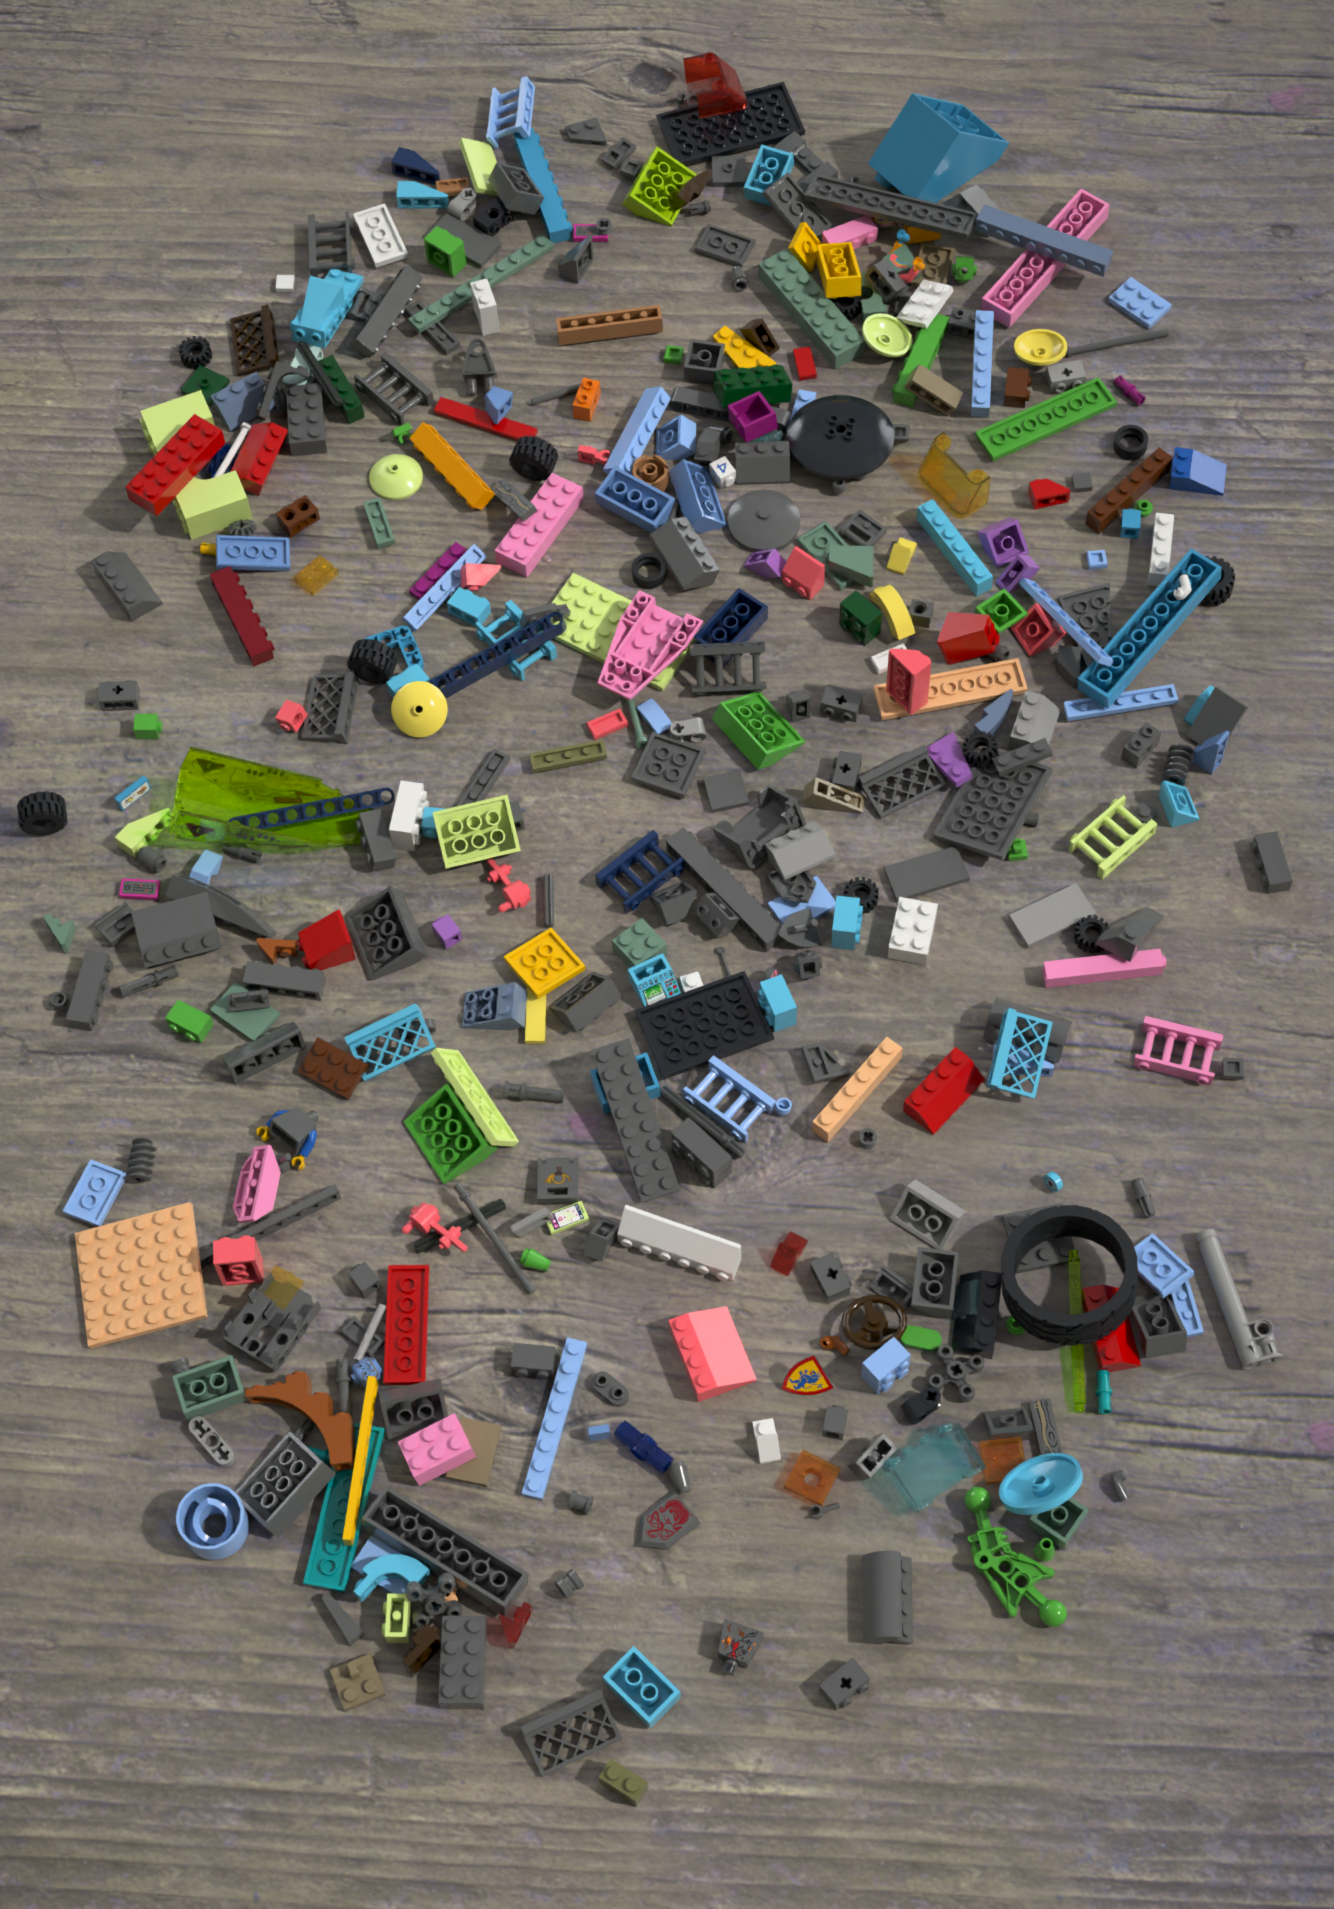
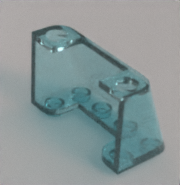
[882,1422,986,1513]

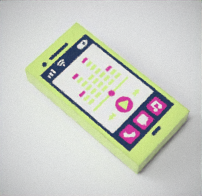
[547,1201,589,1235]

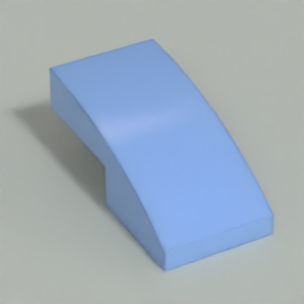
[636,698,672,734]

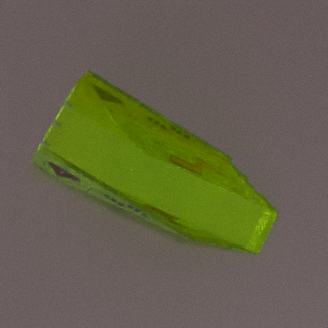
[169,746,373,847]

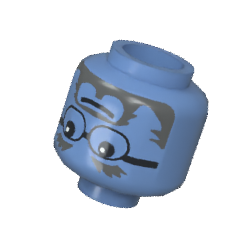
[350,1357,382,1388]

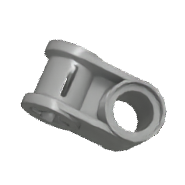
[447,188,477,221]
[670,717,707,743]

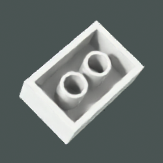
[389,781,429,852]
[888,897,938,965]

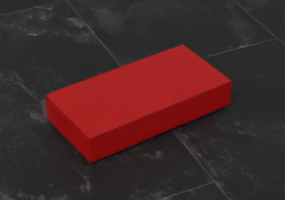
[793,347,817,381]

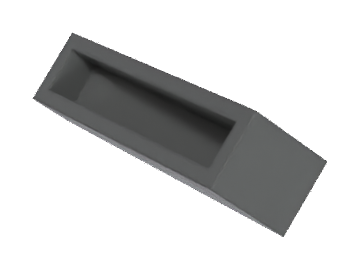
[322,1592,364,1646]

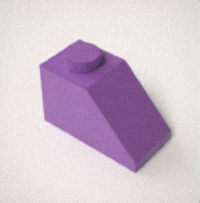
[743,548,786,579]
[995,554,1040,593]

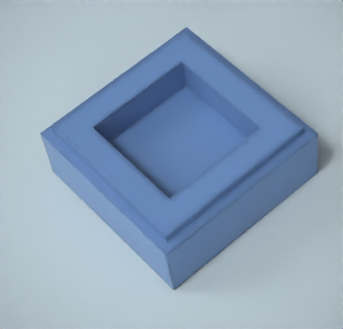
[588,1424,611,1442]

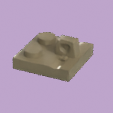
[330,1653,386,1712]

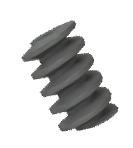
[1162,743,1193,786]
[125,1138,157,1183]

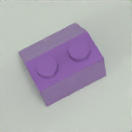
[978,517,1029,568]

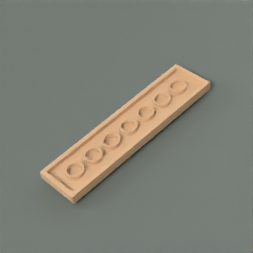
[873,658,1028,720]

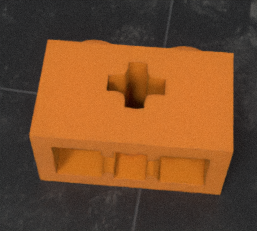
[573,378,601,422]

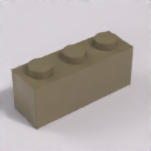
[904,364,963,416]

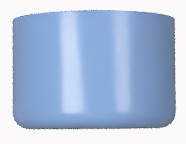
[176,1483,249,1560]

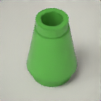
[519,1248,551,1272]
[1034,1538,1055,1562]

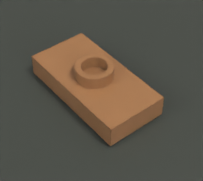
[435,177,470,197]

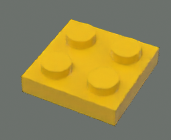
[788,222,822,272]

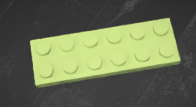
[431,1048,519,1147]

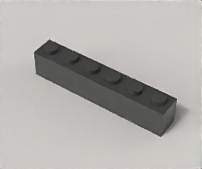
[349,264,423,358]

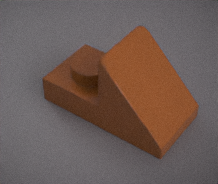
[256,938,298,965]

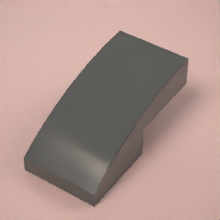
[601,137,637,169]

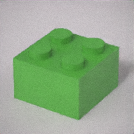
[424,226,466,278]

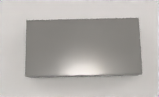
[510,1207,554,1238]

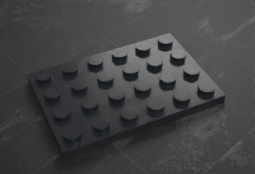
[635,971,774,1080]

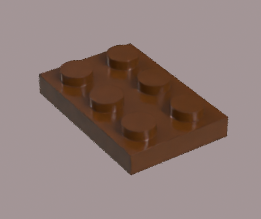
[298,1037,369,1100]

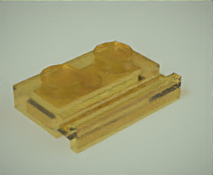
[294,555,339,596]

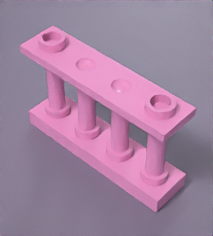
[1133,1016,1223,1085]

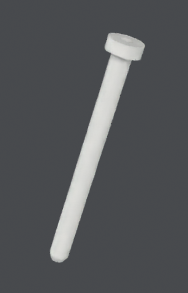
[213,422,252,478]

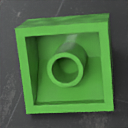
[975,588,1028,634]

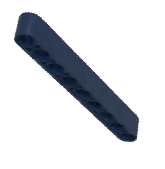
[428,611,567,699]
[227,788,395,834]

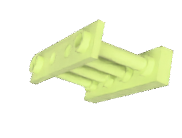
[1069,795,1157,880]

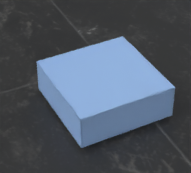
[1086,550,1108,570]

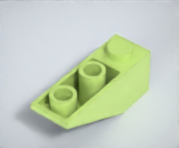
[115,808,173,858]

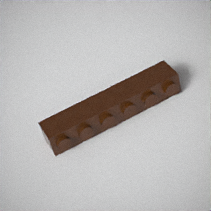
[1085,447,1173,534]

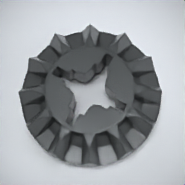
[227,519,257,536]

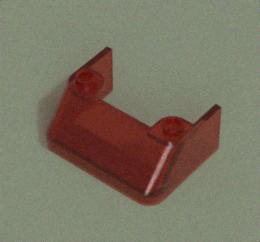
[683,52,747,118]

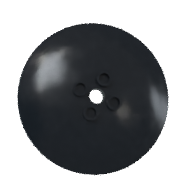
[787,395,894,480]

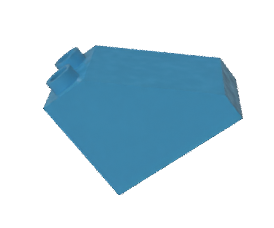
[868,93,1009,203]

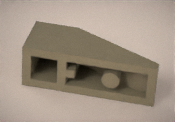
[802,777,865,814]

